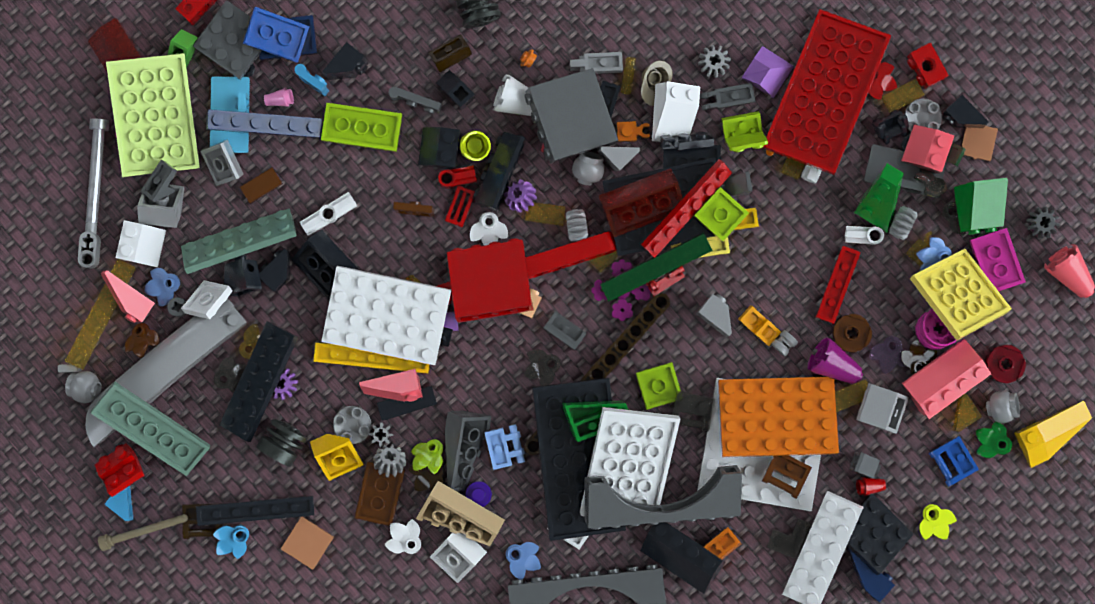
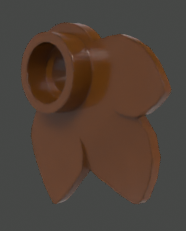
[125,323,160,358]

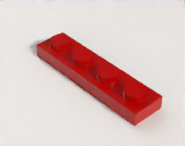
[815,246,861,324]

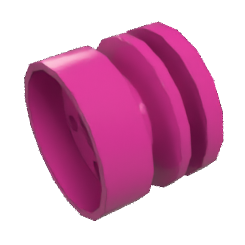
[915,309,957,350]

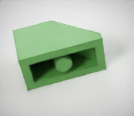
[167,29,198,68]

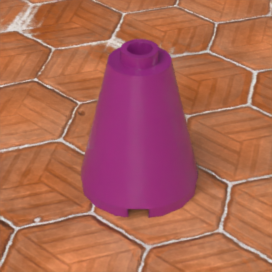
[807,337,863,384]

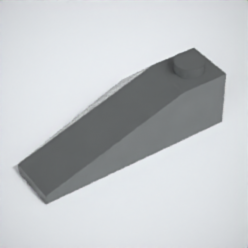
[445,410,492,491]

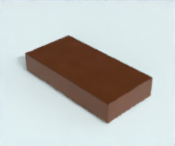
[240,167,283,204]

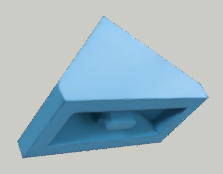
[105,486,134,521]

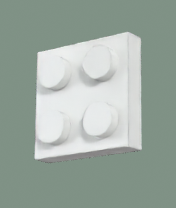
[181,280,232,319]

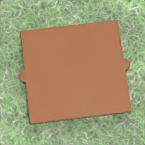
[961,126,998,161]

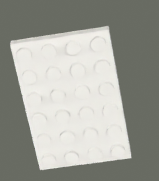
[321,266,451,365]
[580,407,680,516]

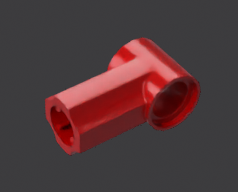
[438,165,477,189]

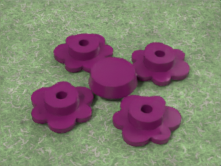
[591,259,651,321]

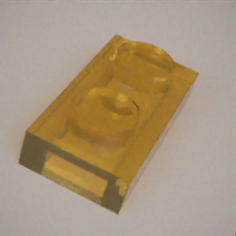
[525,202,566,226]

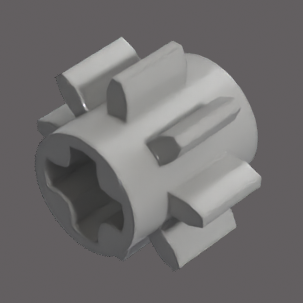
[369,423,394,447]

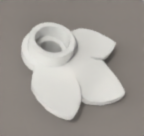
[470,212,508,246]
[385,519,421,554]

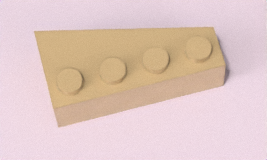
[416,481,505,546]

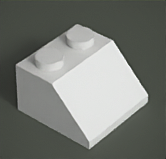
[116,220,166,267]
[430,533,487,583]

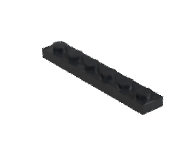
[196,496,314,526]

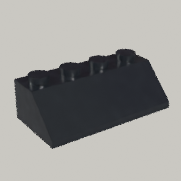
[473,132,526,213]
[291,229,359,301]
[640,522,725,594]

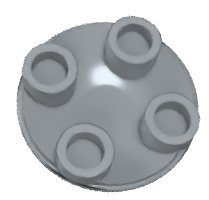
[904,98,942,132]
[333,406,371,444]

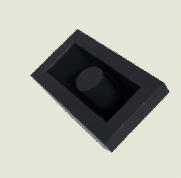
[943,95,989,128]

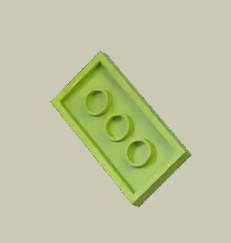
[321,103,403,152]

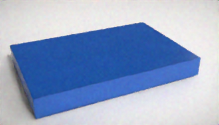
[242,7,310,63]

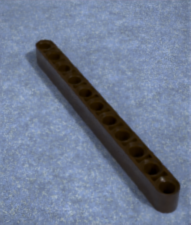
[525,293,670,455]

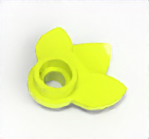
[919,504,957,540]

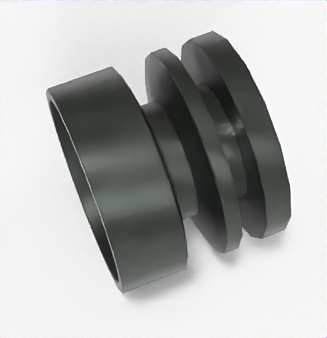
[456,0,501,28]
[256,418,308,467]

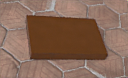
[354,461,405,526]

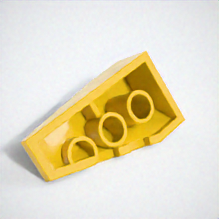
[1014,401,1092,468]

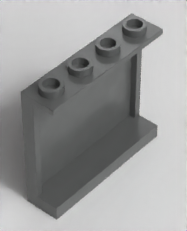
[524,68,618,164]

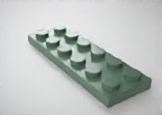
[181,208,297,274]
[91,381,210,476]

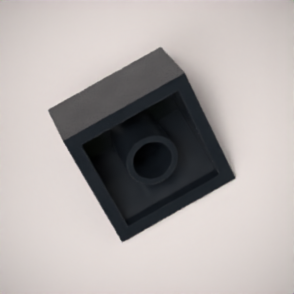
[322,42,368,80]
[418,127,461,170]

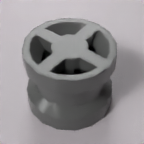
[167,297,187,317]

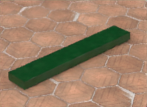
[600,233,713,302]

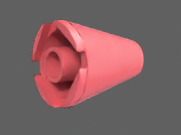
[1044,244,1095,298]

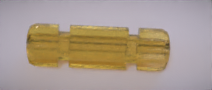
[621,57,636,94]

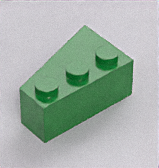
[854,163,904,232]
[561,401,628,442]

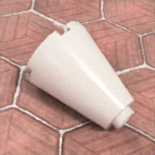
[493,74,532,116]

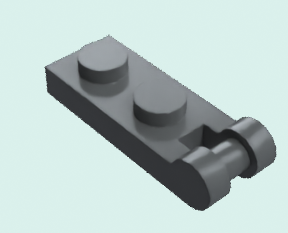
[388,87,442,114]

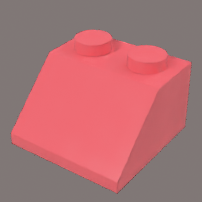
[901,125,954,173]

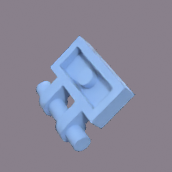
[484,424,525,470]

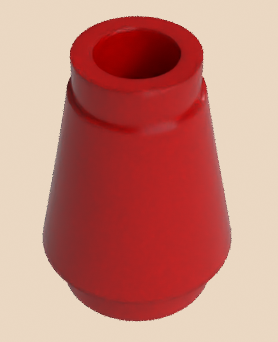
[856,477,886,496]

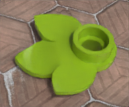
[411,439,443,474]

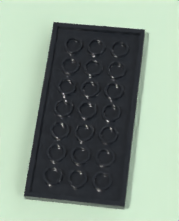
[532,377,626,541]

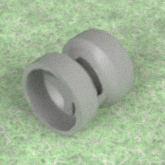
[771,330,798,357]

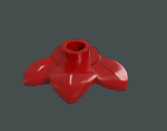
[868,62,897,100]

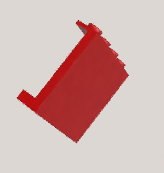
[447,238,534,323]

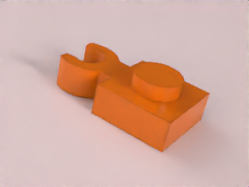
[617,121,650,142]

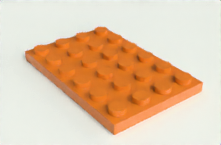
[718,377,839,457]

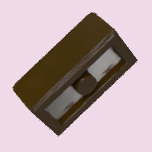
[428,34,472,72]

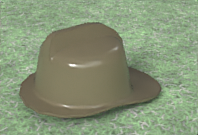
[641,60,673,106]

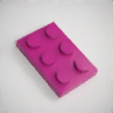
[969,228,1026,291]

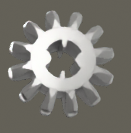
[698,45,731,78]
[889,206,918,240]
[566,209,588,241]
[373,444,406,477]

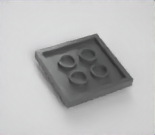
[193,0,262,80]

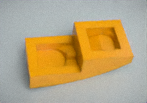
[738,305,781,346]

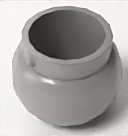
[572,151,604,185]
[65,371,102,403]
[986,391,1020,423]

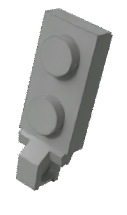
[570,52,623,74]

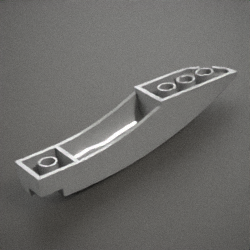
[85,298,247,447]

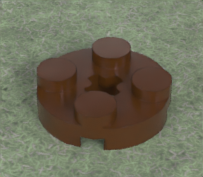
[833,314,872,353]

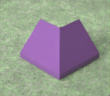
[742,46,794,98]

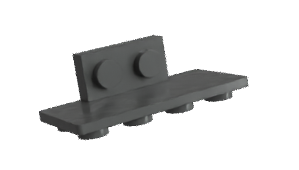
[864,144,946,198]

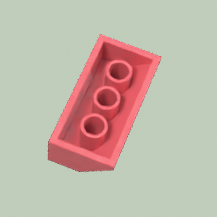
[902,338,991,419]

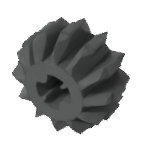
[1026,207,1060,239]

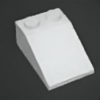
[652,81,700,142]

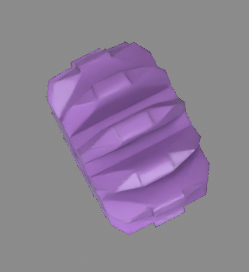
[504,179,537,213]
[273,368,298,400]

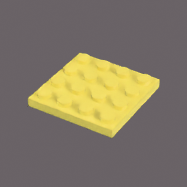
[910,249,1012,340]

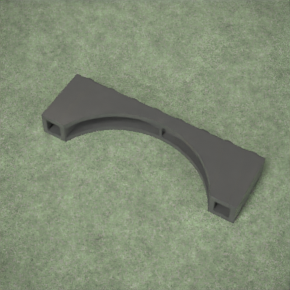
[584,465,742,530]
[508,564,666,604]

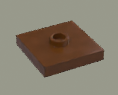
[393,201,435,217]

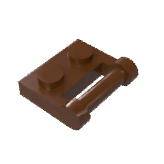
[762,456,812,499]

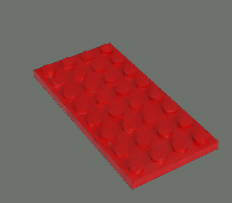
[763,9,891,175]

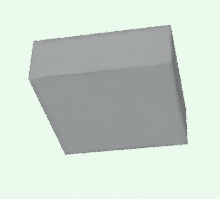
[58,364,82,373]

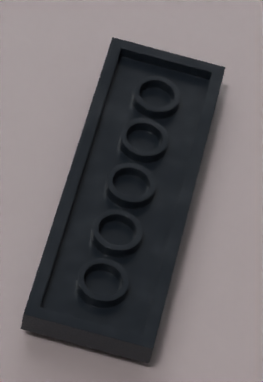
[220,321,299,442]

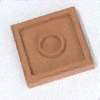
[281,516,334,570]

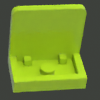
[721,111,768,152]

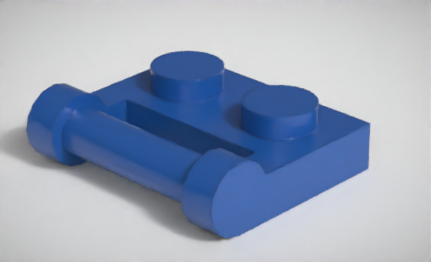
[929,436,979,487]

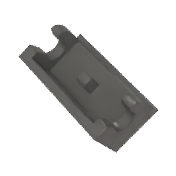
[543,311,587,350]

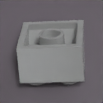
[137,185,184,228]
[696,294,732,337]

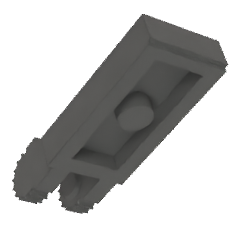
[700,83,756,110]

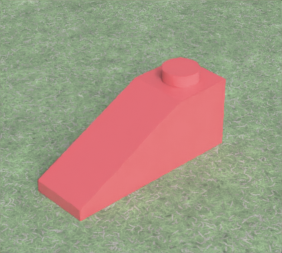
[101,270,155,323]
[359,369,423,402]

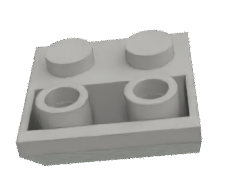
[856,383,909,434]

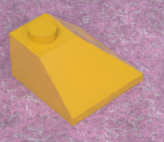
[310,434,364,481]

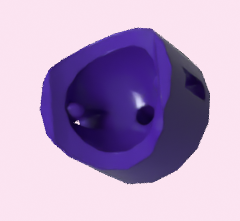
[466,481,492,507]

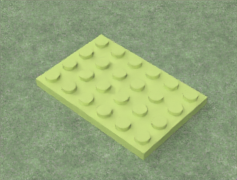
[106,53,200,177]

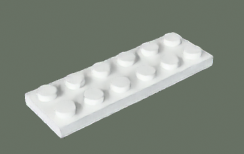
[782,491,863,604]

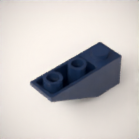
[846,547,895,603]

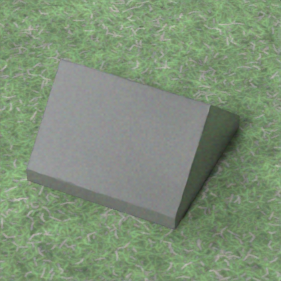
[200,139,243,186]
[597,147,640,171]

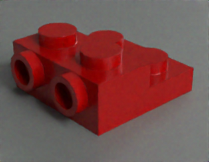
[94,443,144,497]

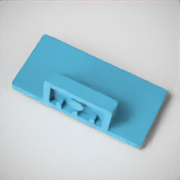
[210,77,250,153]

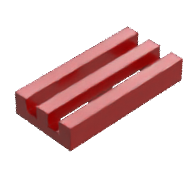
[445,186,475,228]

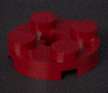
[986,345,1026,383]

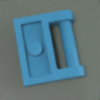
[295,64,329,96]

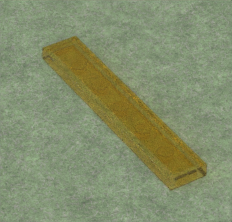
[65,259,136,370]

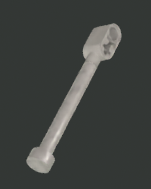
[78,119,109,269]

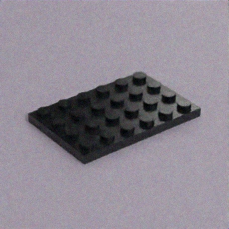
[602,158,722,257]

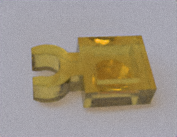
[905,231,932,266]

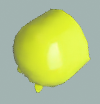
[459,131,491,161]

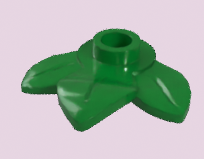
[976,421,1012,458]

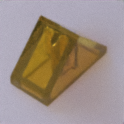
[952,394,982,432]

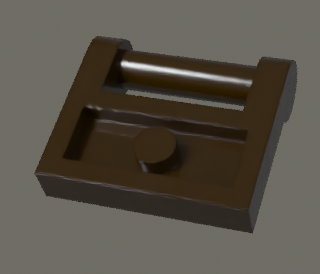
[182,503,223,539]

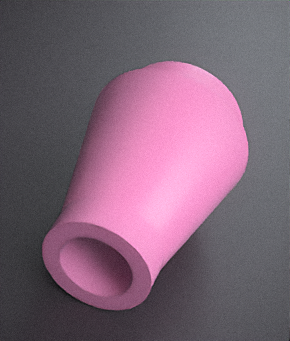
[264,88,294,107]

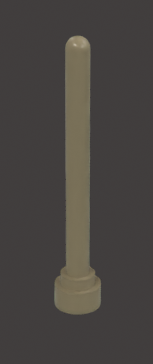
[98,514,188,551]

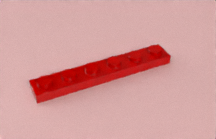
[641,159,732,258]

